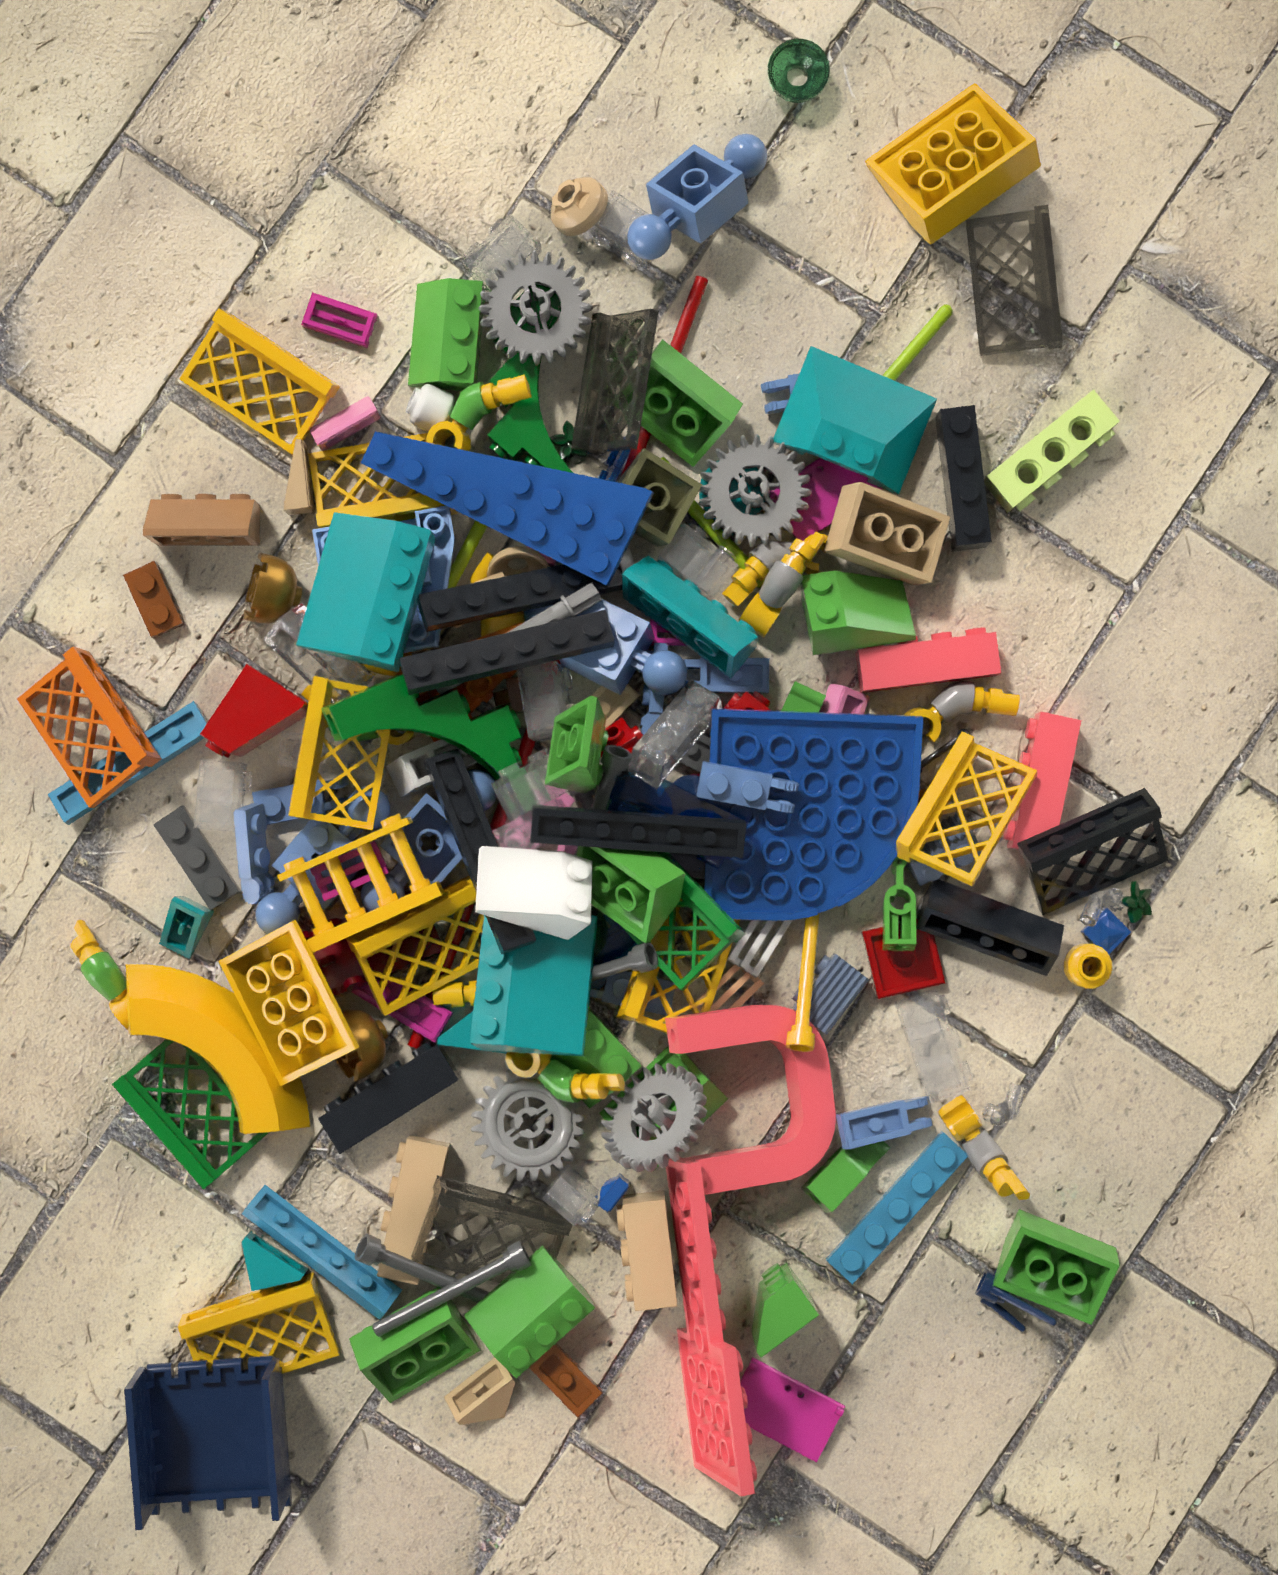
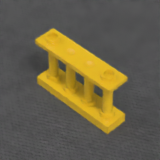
[277,813,445,953]

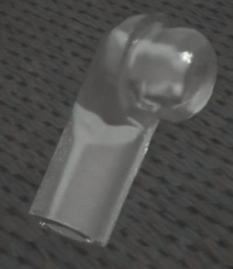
[1080,887,1125,927]
[982,1082,1027,1126]

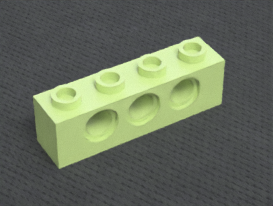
[984,389,1120,513]

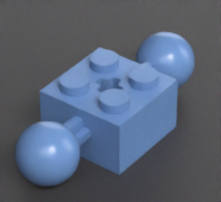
[627,134,767,260]
[524,599,687,695]
[361,769,498,912]
[255,787,390,934]

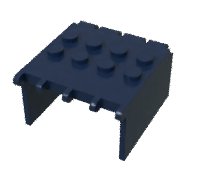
[124,1356,292,1530]

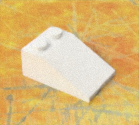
[475,846,592,940]

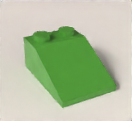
[801,570,916,655]
[544,696,608,793]

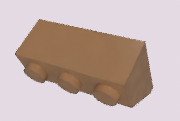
[143,494,260,546]

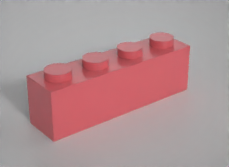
[855,627,1001,693]
[1003,712,1082,850]

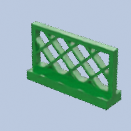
[620,852,746,991]
[112,1039,268,1190]

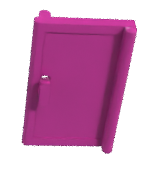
[770,457,883,541]
[740,1357,845,1462]

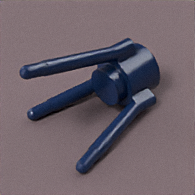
[975,1268,1057,1332]

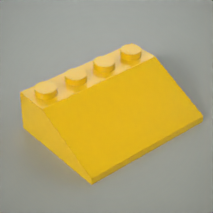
[865,83,1041,245]
[218,920,359,1086]

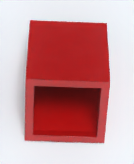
[200,664,308,758]

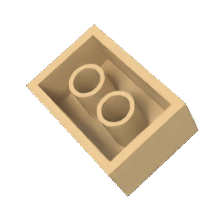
[823,482,950,585]
[616,1190,677,1311]

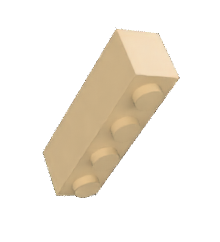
[373,1135,451,1285]

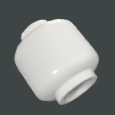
[406,384,455,431]

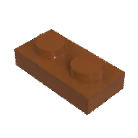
[123,561,185,639]
[529,1343,603,1418]

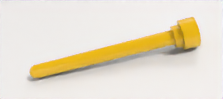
[786,913,820,1052]

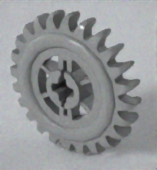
[478,250,593,365]
[699,434,812,547]
[601,1063,707,1172]
[471,1069,585,1182]

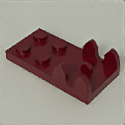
[302,890,442,999]

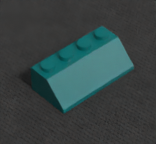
[622,555,758,678]

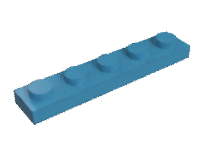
[48,701,208,825]
[826,1131,968,1285]
[242,1185,402,1320]

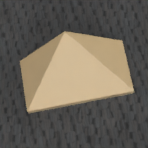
[444,1357,515,1425]

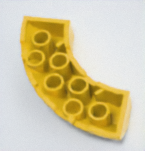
[125,964,310,1134]

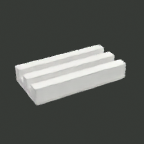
[727,920,792,978]

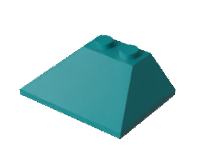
[773,346,937,495]

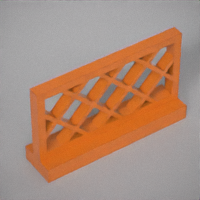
[17,646,162,808]

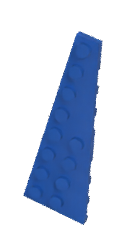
[361,431,654,586]

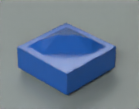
[1080,907,1131,954]
[598,1173,629,1213]

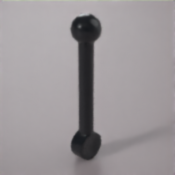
[920,729,970,774]

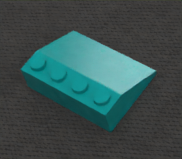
[296,512,436,672]
[470,915,598,1056]

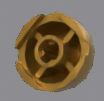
[244,553,303,624]
[335,1010,388,1082]

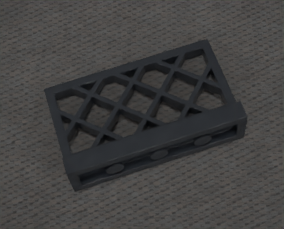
[1017,788,1169,915]

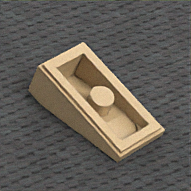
[283,439,315,515]

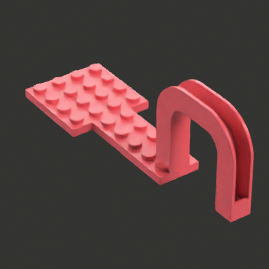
[665,1005,836,1497]

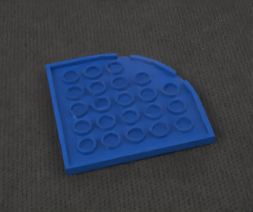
[704,708,923,921]

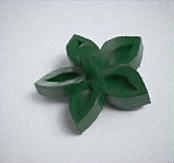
[550,420,590,460]
[1121,881,1152,923]

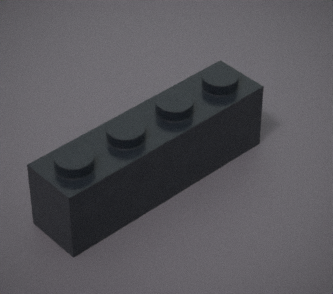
[935,405,992,552]
[916,879,1064,976]
[318,1041,461,1154]

